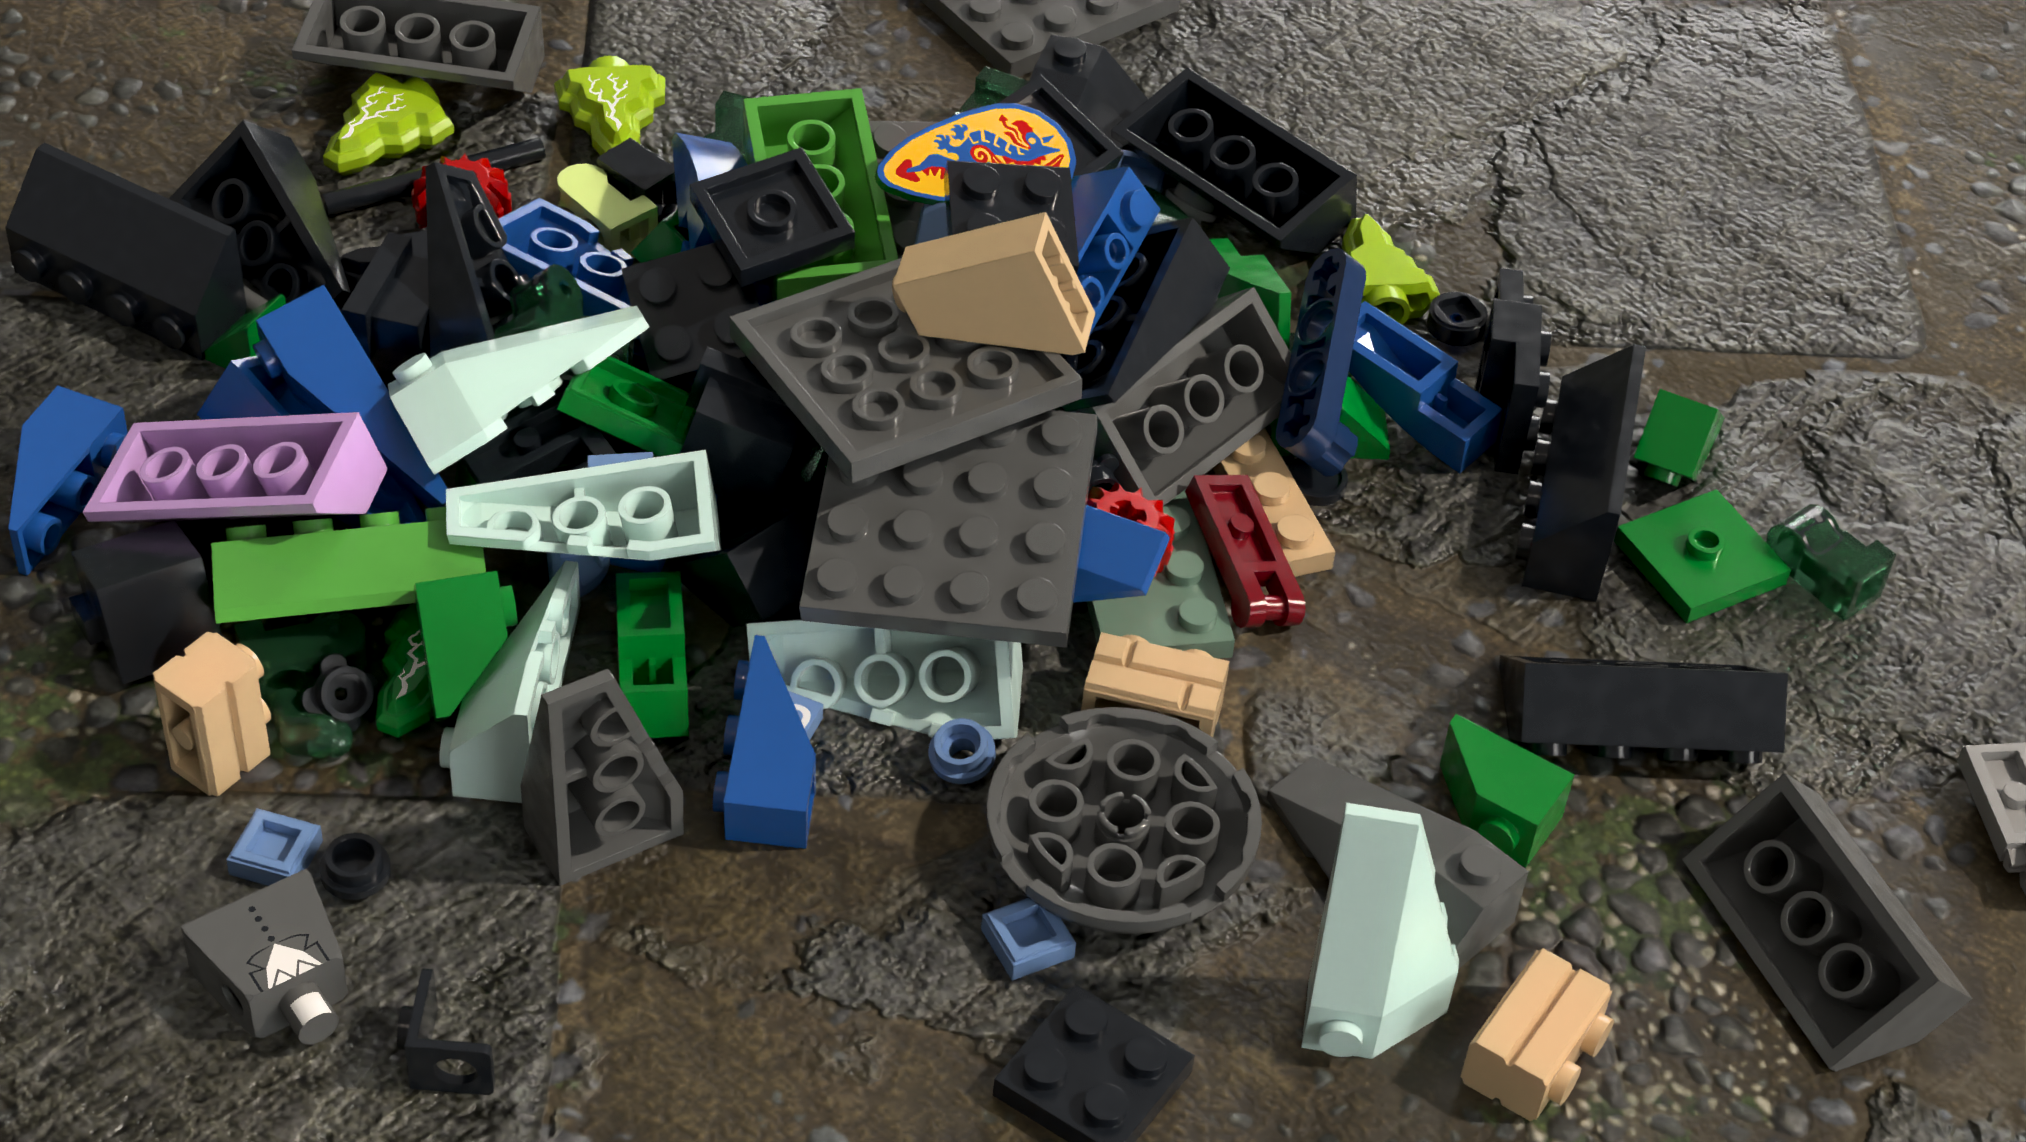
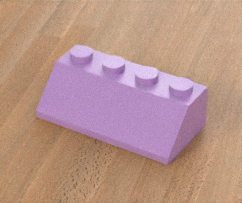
[83,412,388,522]

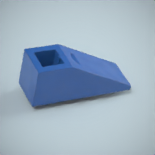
[1071,166,1161,336]
[8,385,128,576]
[713,635,816,849]

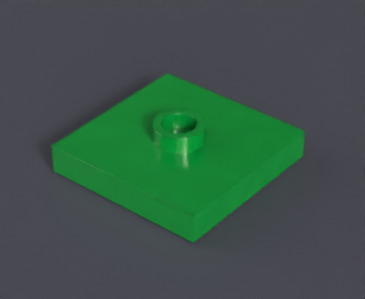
[557,356,696,457]
[1614,489,1791,624]

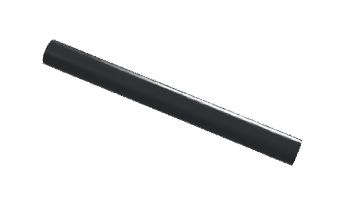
[320,137,546,216]

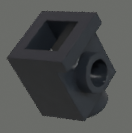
[597,138,677,224]

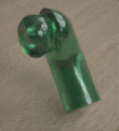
[267,688,353,759]

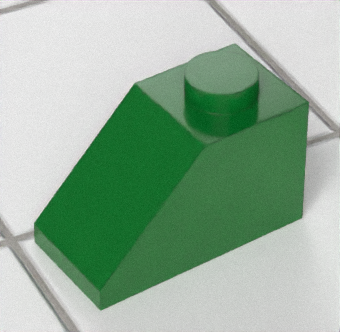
[1634,389,1725,487]
[413,571,518,722]
[1439,714,1574,868]

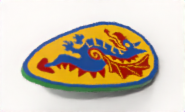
[875,103,1077,205]

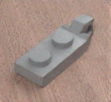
[1957,742,2026,895]

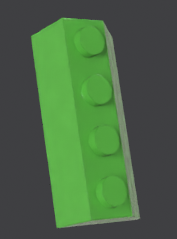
[743,88,898,302]
[211,507,486,624]

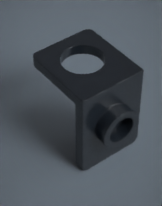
[397,968,495,1095]

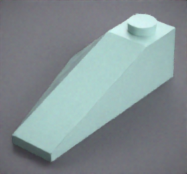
[388,306,649,475]
[446,450,722,561]
[440,561,581,803]
[746,619,1023,739]
[1301,803,1459,1059]

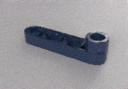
[1276,248,1366,477]

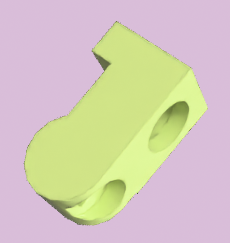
[557,163,658,258]

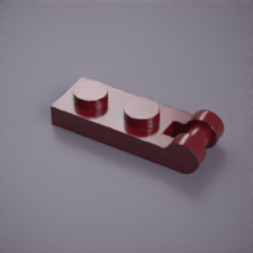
[1185,475,1306,628]

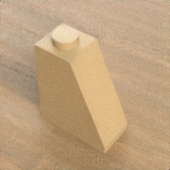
[892,212,1095,355]

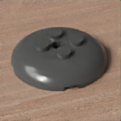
[986,707,1262,933]

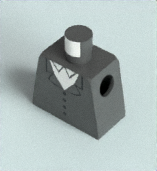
[181,868,348,1044]

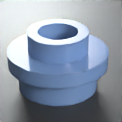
[928,718,996,784]

